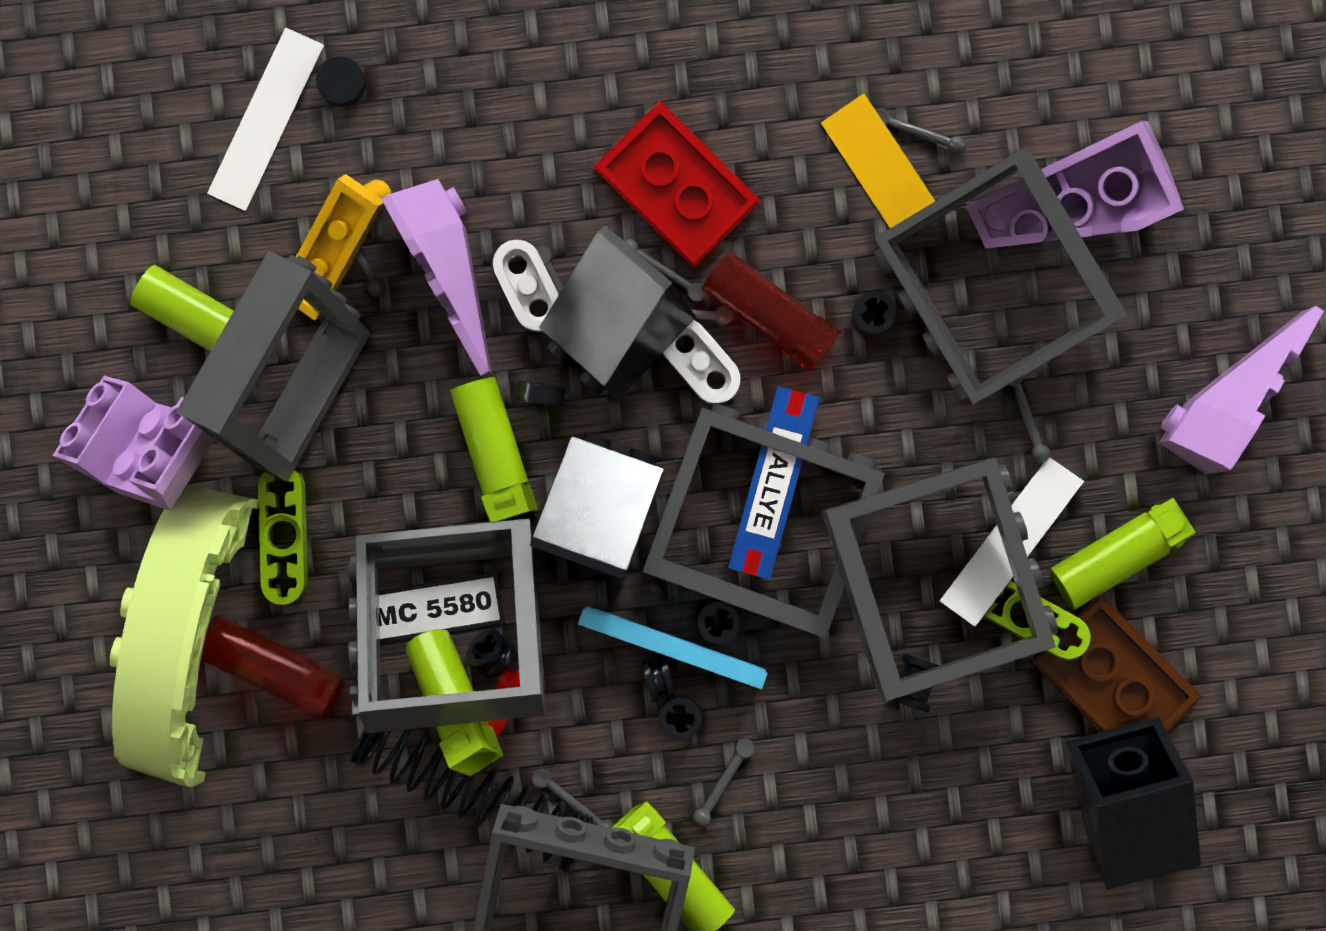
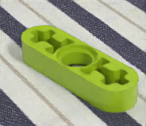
[258,469,308,605]
[983,581,1091,661]

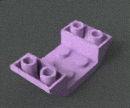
[52,376,214,511]

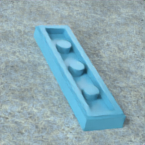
[578,606,768,689]

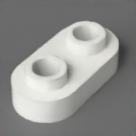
[493,240,559,332]
[663,320,740,404]

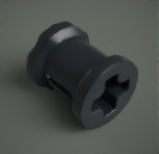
[892,653,940,713]

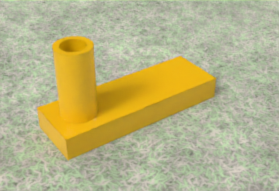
[296,174,391,320]

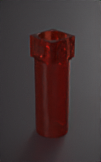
[701,250,842,373]
[201,615,344,718]

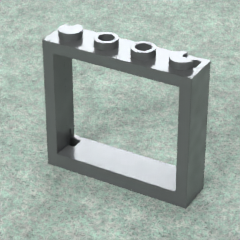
[874,146,1127,405]
[176,251,371,483]
[642,403,885,638]
[821,457,1058,701]
[348,518,546,733]
[473,804,695,931]

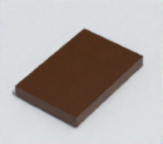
[1029,595,1202,732]

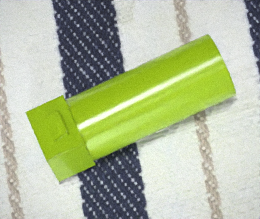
[130,265,234,352]
[450,377,538,522]
[1049,498,1196,610]
[405,629,504,776]
[612,801,735,931]

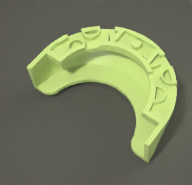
[110,485,259,787]

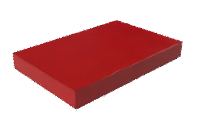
[593,101,761,270]

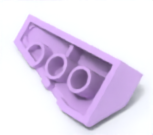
[966,121,1184,249]
[381,179,493,378]
[1159,306,1324,474]

